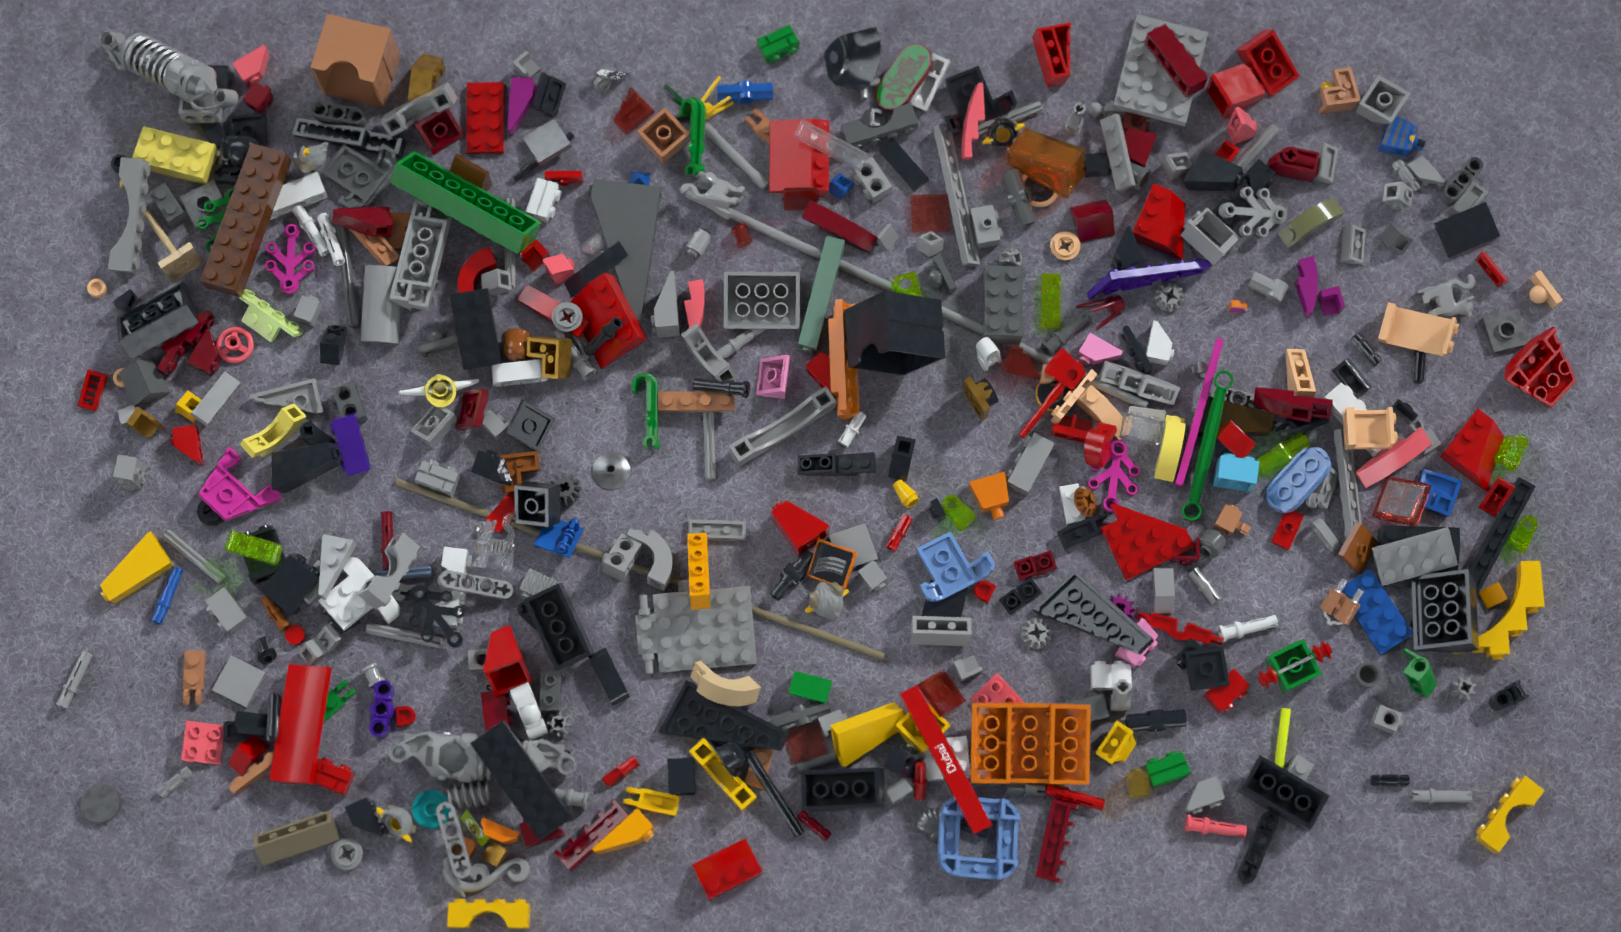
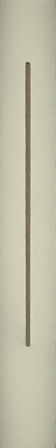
[395,478,885,661]

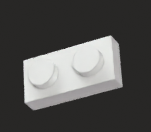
[1059,483,1086,525]

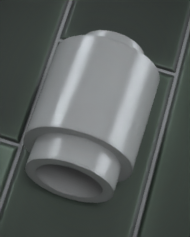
[685,229,711,258]

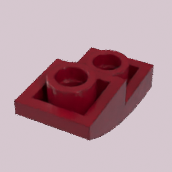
[1013,550,1058,580]

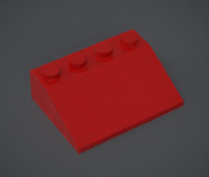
[769,118,829,198]
[570,273,648,369]

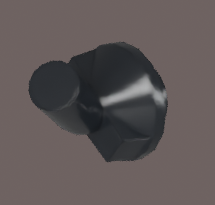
[257,636,277,664]

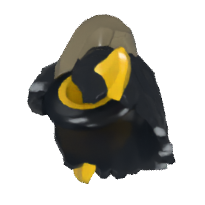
[982,118,1025,147]

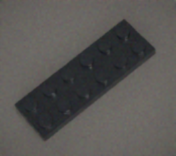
[470,719,573,841]

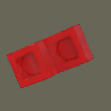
[484,493,515,534]

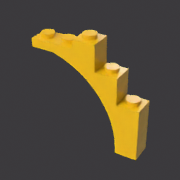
[1453,561,1545,660]

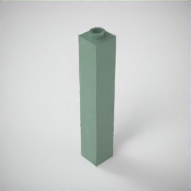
[798,236,845,353]

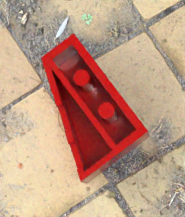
[1032,22,1071,88]

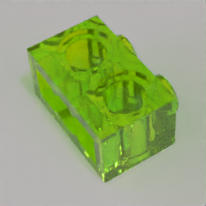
[891,271,923,297]

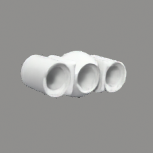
[510,683,549,740]

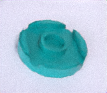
[412,790,451,829]

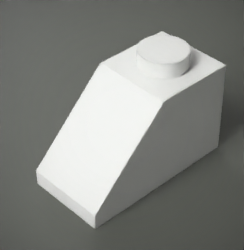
[1145,321,1174,366]

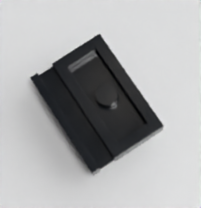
[530,72,567,118]

